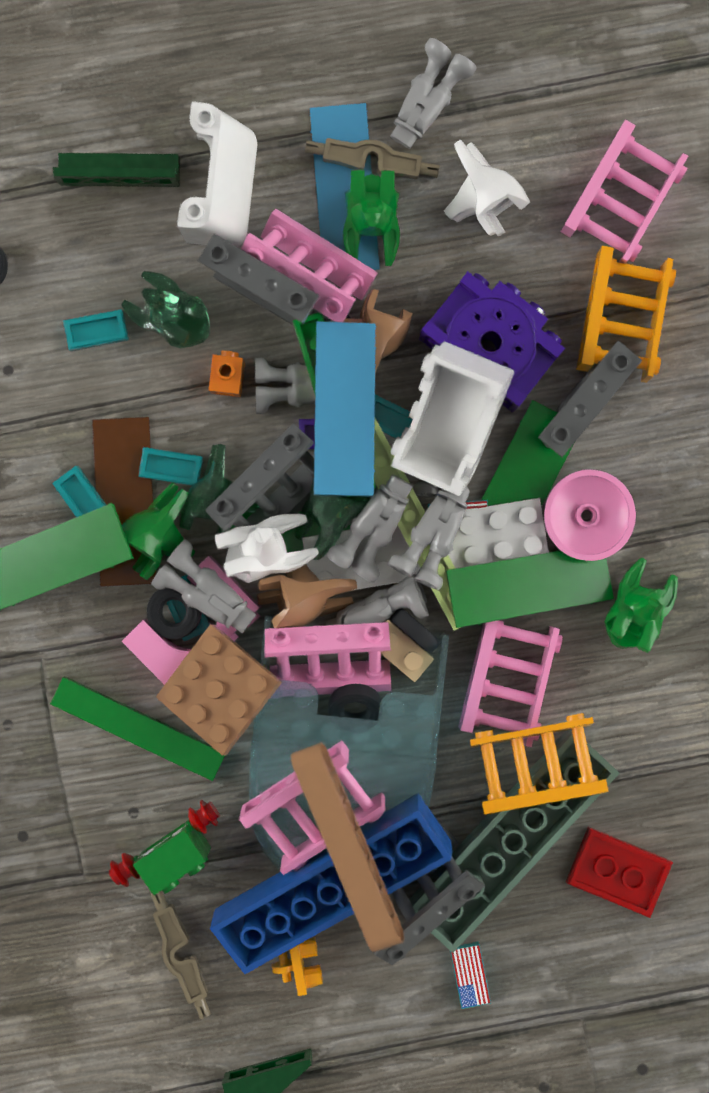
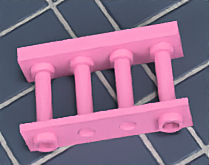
[560,120,688,264]
[241,209,378,322]
[458,620,563,747]
[265,622,391,697]
[239,741,385,875]

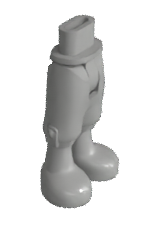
[390,38,477,149]
[255,357,315,414]
[326,474,413,583]
[388,488,470,590]
[151,540,257,633]
[326,574,429,625]

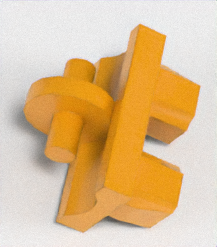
[271,937,323,996]

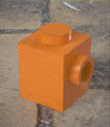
[208,351,245,397]

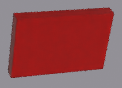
[566,826,673,918]

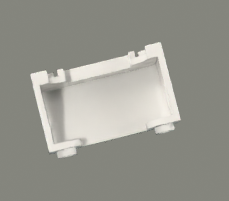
[177,102,257,247]

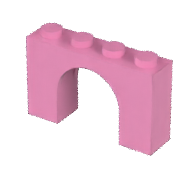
[122,556,261,685]

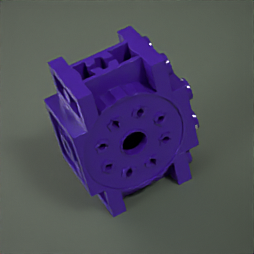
[419,271,565,412]

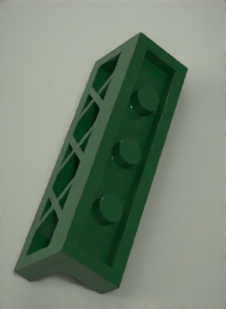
[53,153,180,187]

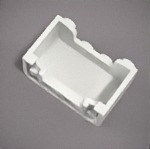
[391,341,514,496]

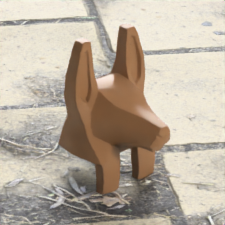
[330,289,413,373]
[257,564,357,628]

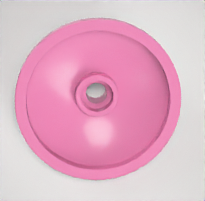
[544,470,636,561]

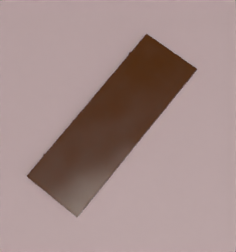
[92,417,157,586]

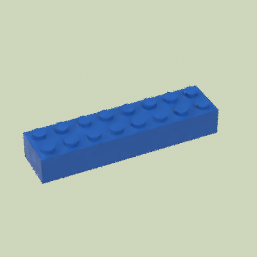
[210,793,452,975]

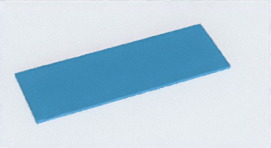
[310,103,380,270]
[314,321,377,496]

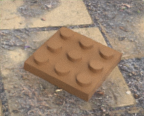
[156,624,282,756]

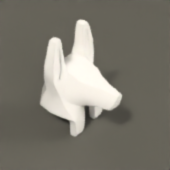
[444,140,530,236]
[215,514,319,583]

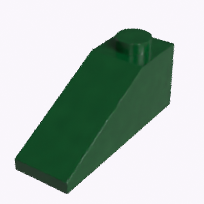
[222,1048,312,1093]

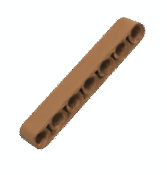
[291,742,404,952]

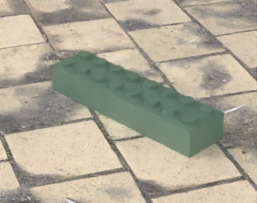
[409,730,620,953]

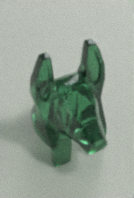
[121,271,210,348]
[179,444,260,535]
[295,477,375,560]

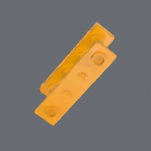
[576,245,676,383]
[470,713,609,815]

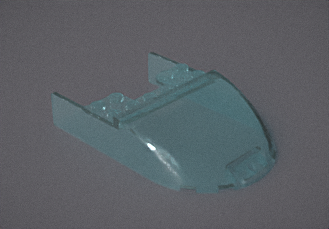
[249,614,449,870]

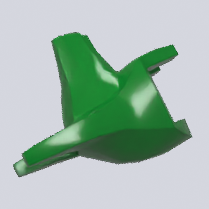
[343,170,400,266]
[121,482,195,580]
[604,558,678,653]

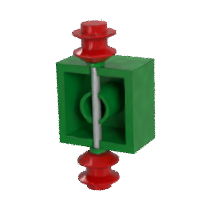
[109,800,220,896]

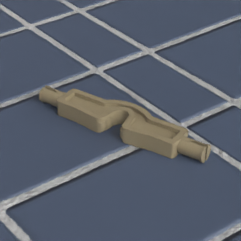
[305,138,440,179]
[150,890,212,1019]

